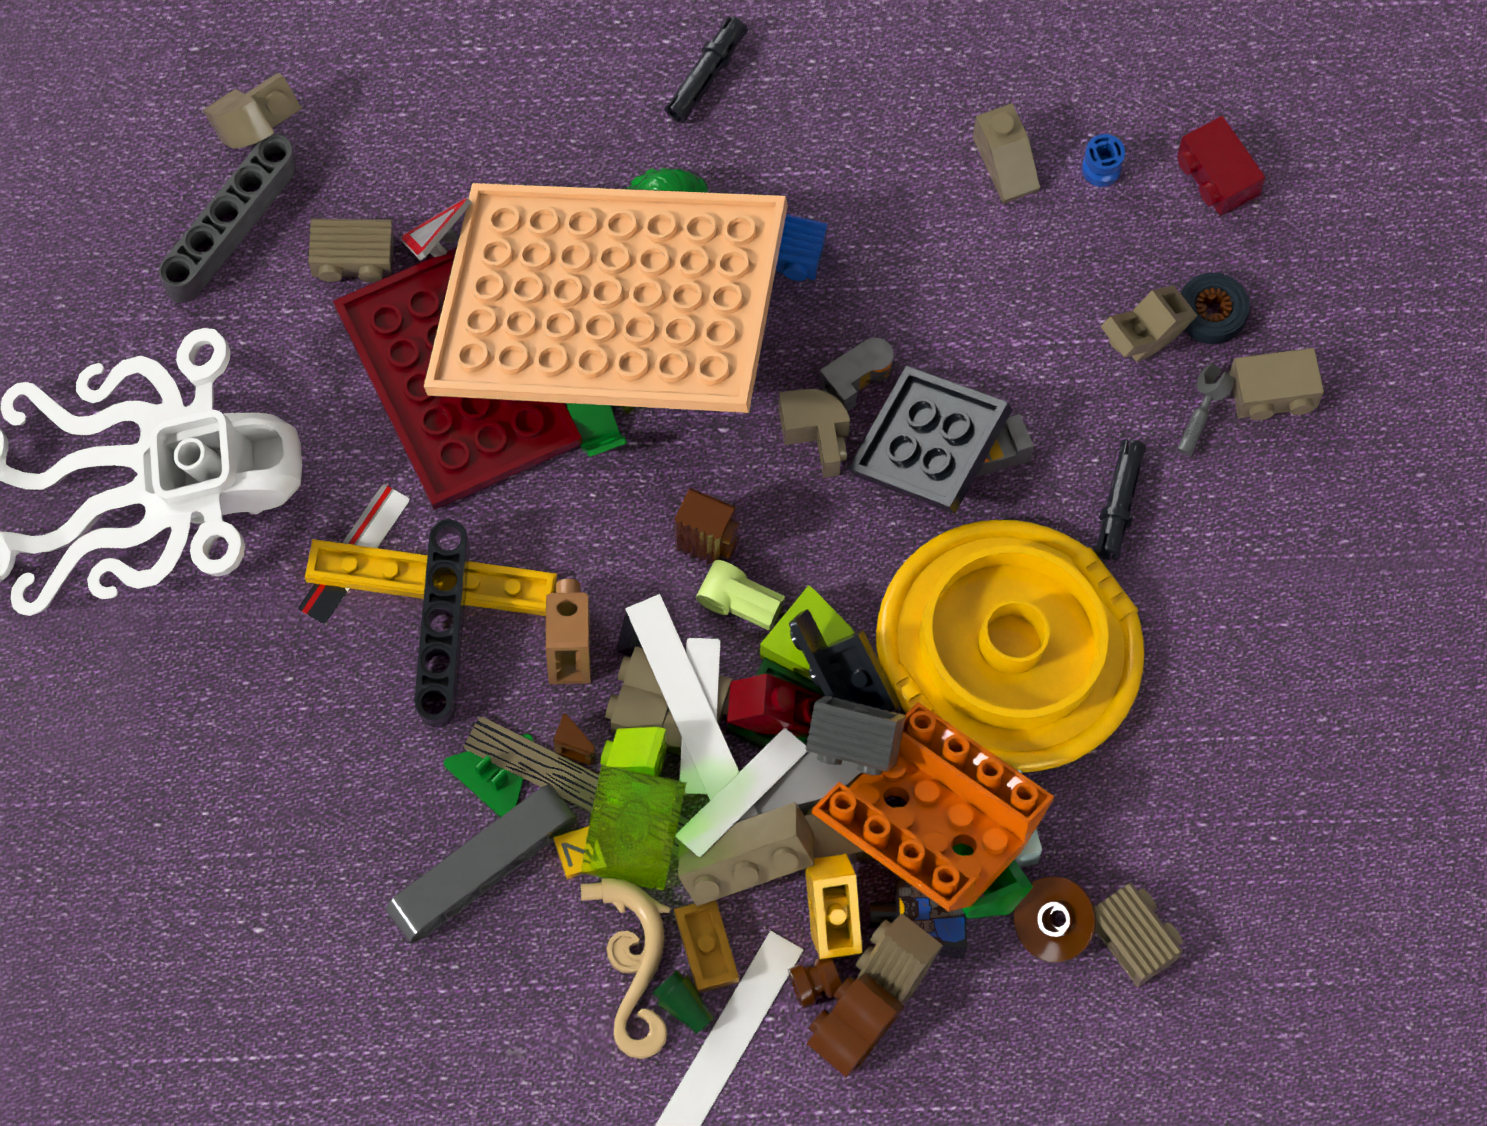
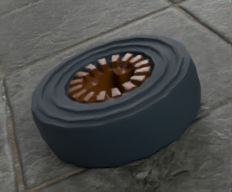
[1180,272,1249,344]

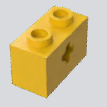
[805,854,863,959]

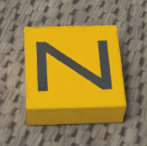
[553,825,607,879]

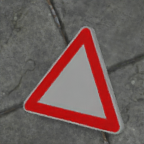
[400,197,472,260]

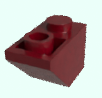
[727,674,824,737]

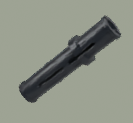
[664,16,748,123]
[1094,439,1146,560]

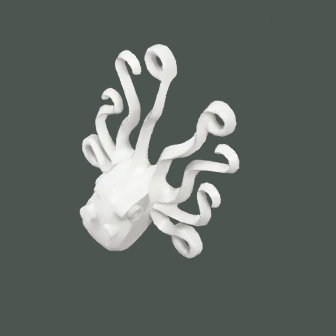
[0,328,302,616]

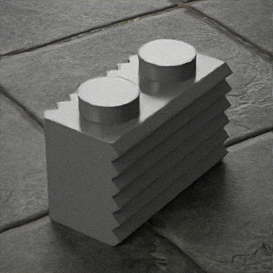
[806,696,906,775]

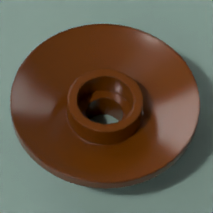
[1014,876,1096,962]

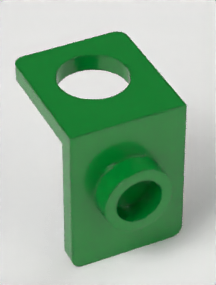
[566,403,627,457]

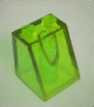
[581,765,686,891]

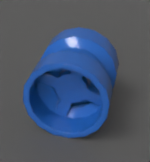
[1082,134,1125,187]

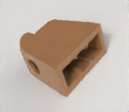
[545,579,591,684]

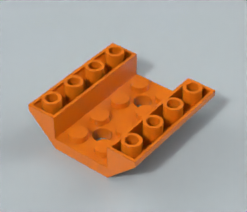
[812,702,1054,911]

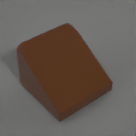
[553,713,596,766]

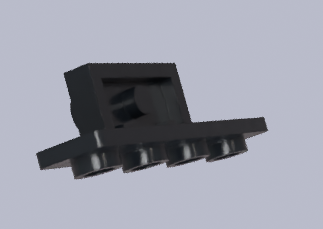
[789,609,901,712]

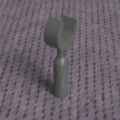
[1177,363,1235,456]

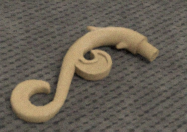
[581,878,670,1059]

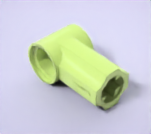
[695,560,785,631]

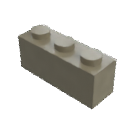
[678,802,814,906]

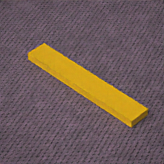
[305,539,557,616]

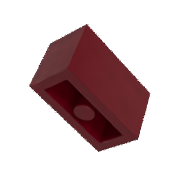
[1177,116,1266,216]

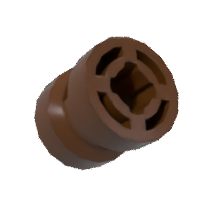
[788,957,842,1009]

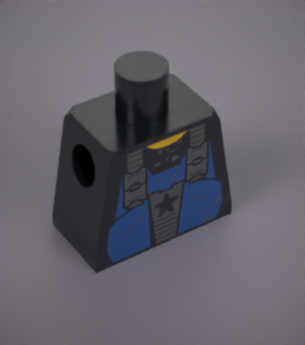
[869,879,967,958]

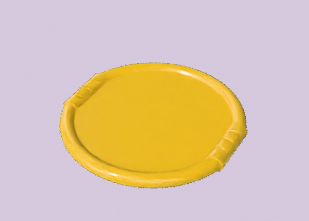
[876,519,1144,773]

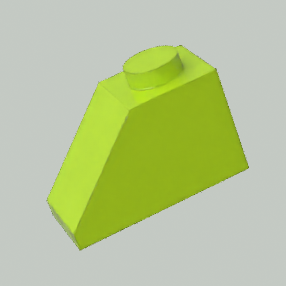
[600,727,667,793]

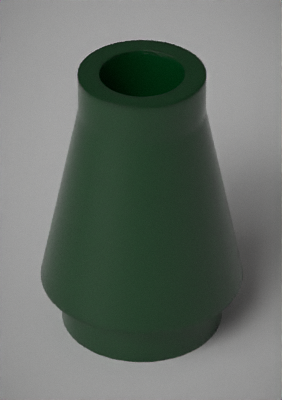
[652,970,715,1035]

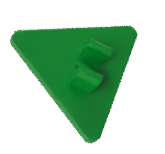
[444,734,533,817]

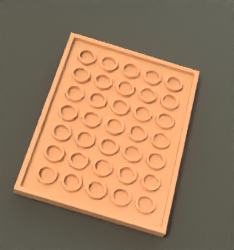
[424,183,788,413]

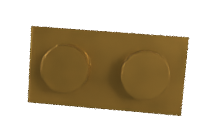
[674,900,739,993]

